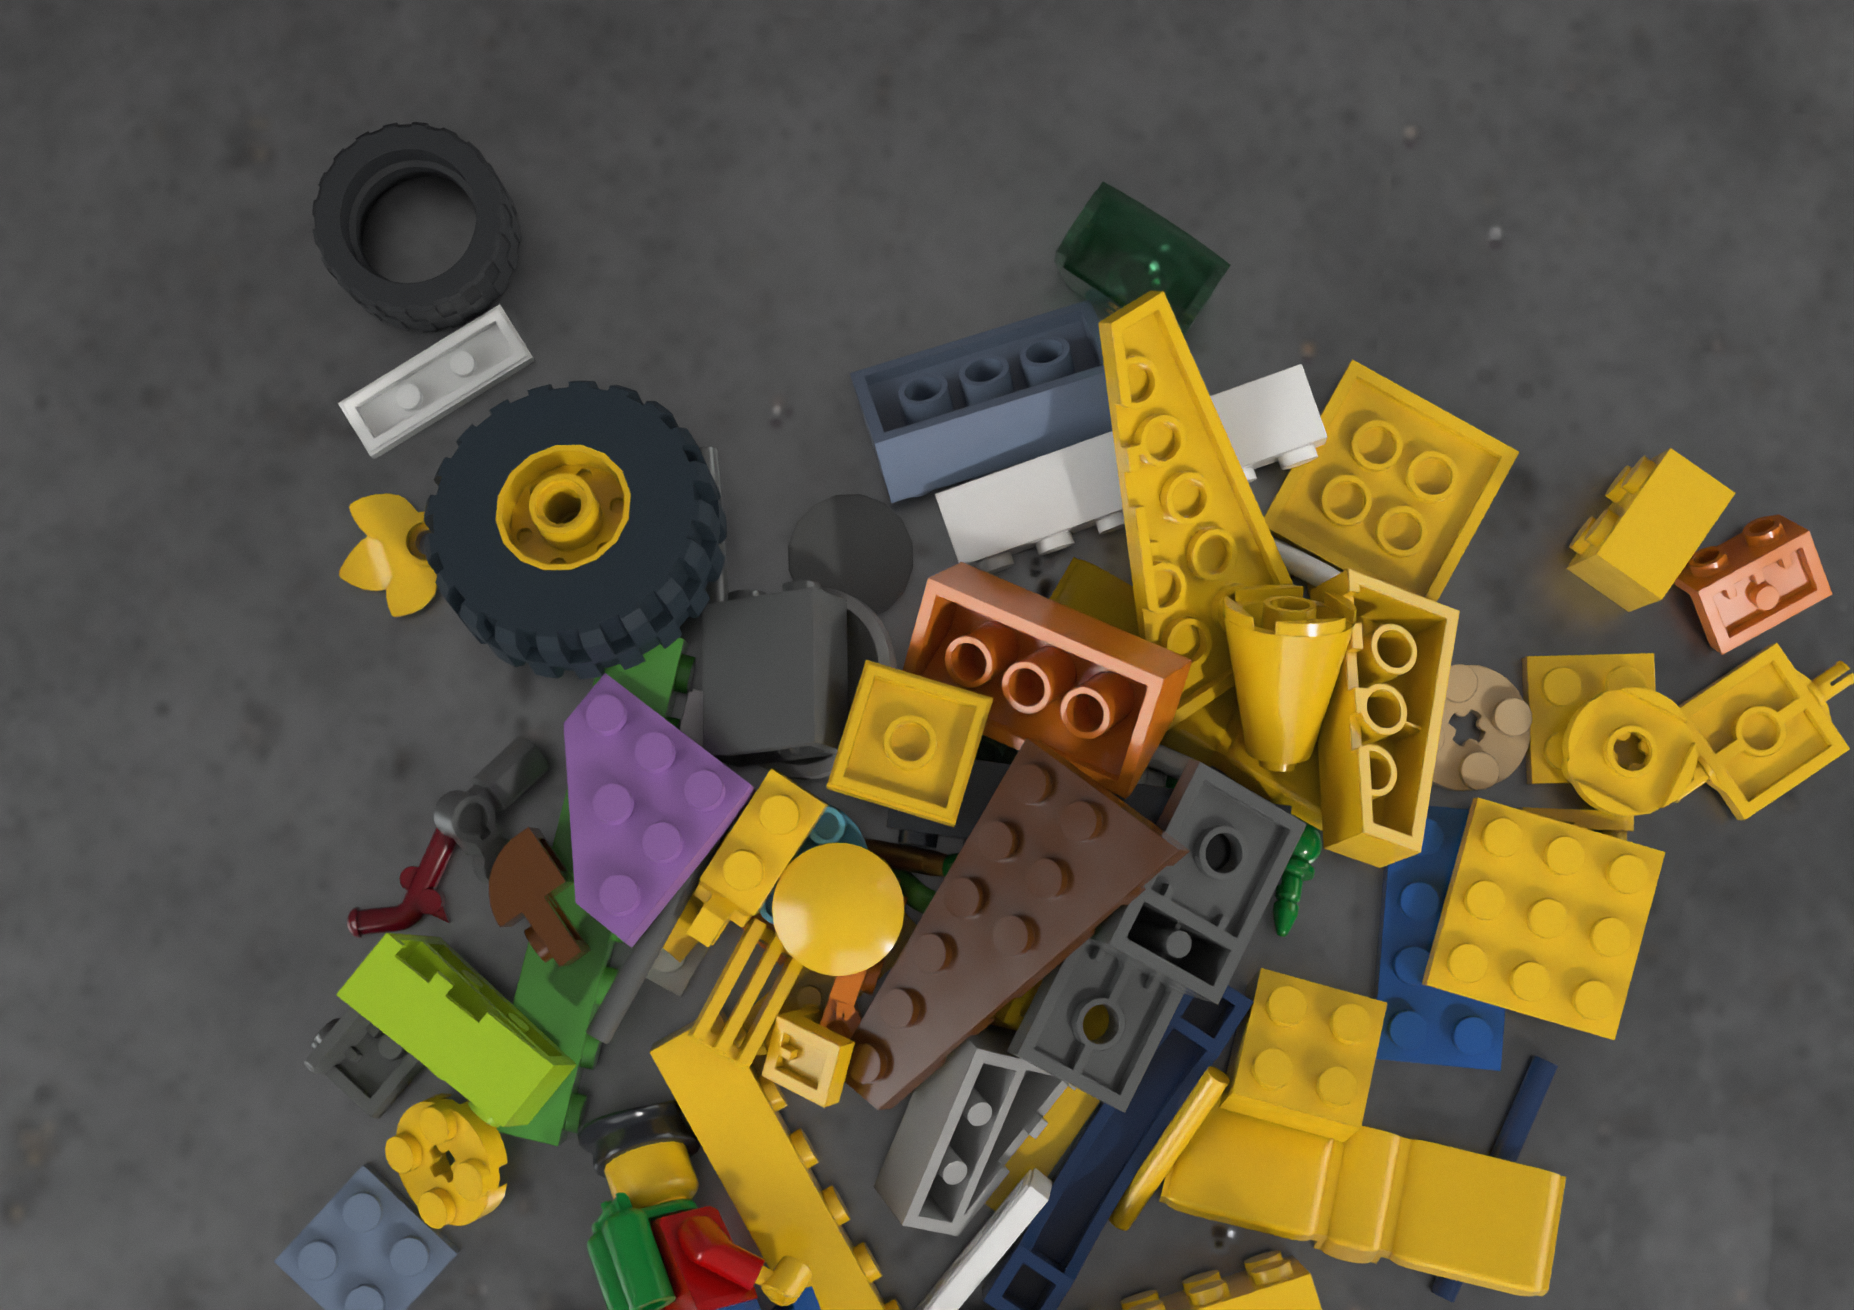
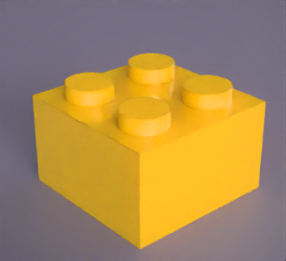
[1566,448,1736,612]
[1219,968,1387,1142]

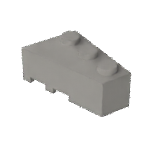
[874,1024,1076,1236]

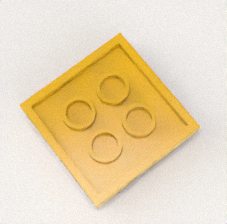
[1263,359,1519,602]
[1422,797,1666,1040]

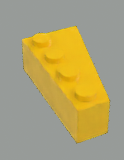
[1310,568,1460,868]

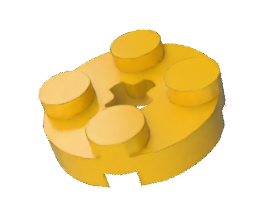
[1561,687,1698,817]
[385,1093,507,1229]

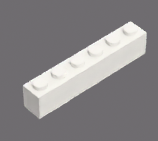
[935,364,1328,574]

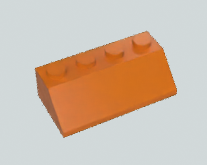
[902,562,1193,799]

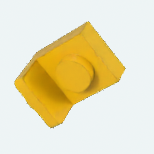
[761,1006,855,1108]

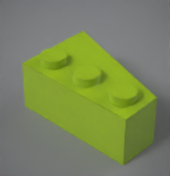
[336,933,577,1127]

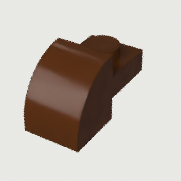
[489,827,591,967]

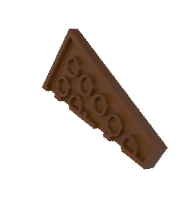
[844,738,1191,1110]

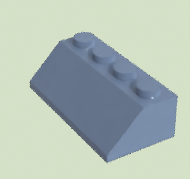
[850,300,1112,503]

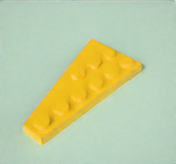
[1098,290,1293,731]

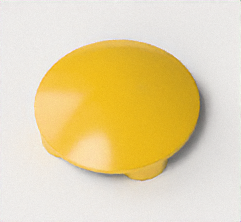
[772,843,904,976]

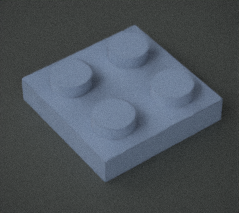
[274,1163,461,1310]

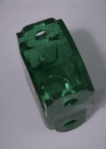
[1054,182,1231,338]

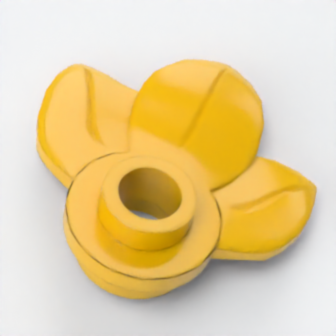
[339,493,437,617]

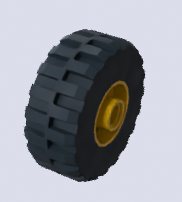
[424,381,727,679]

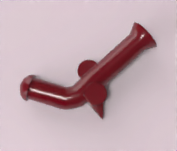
[347,827,457,938]

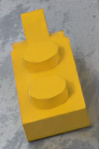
[686,768,829,948]

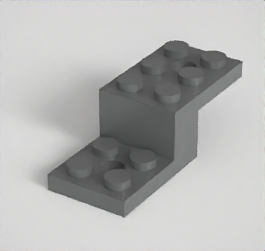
[1007,760,1307,1113]

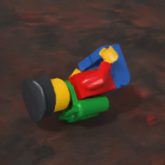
[577,1099,821,1310]

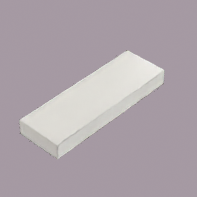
[338,304,535,459]
[914,1168,1053,1310]

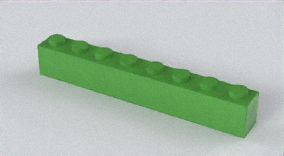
[496,638,696,1146]

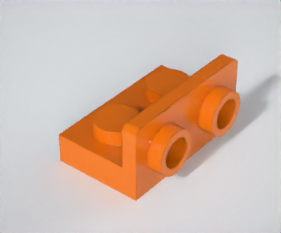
[1674,514,1832,655]

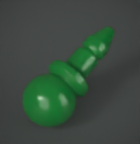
[1272,818,1322,937]

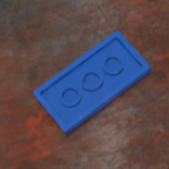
[1373,806,1506,1071]

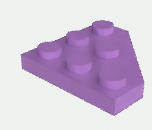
[563,673,756,948]

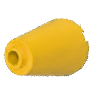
[1223,585,1357,772]

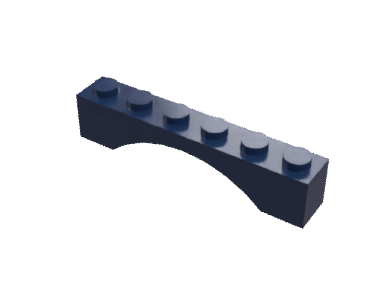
[981,985,1253,1310]

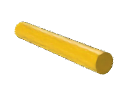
[1108,1066,1230,1231]

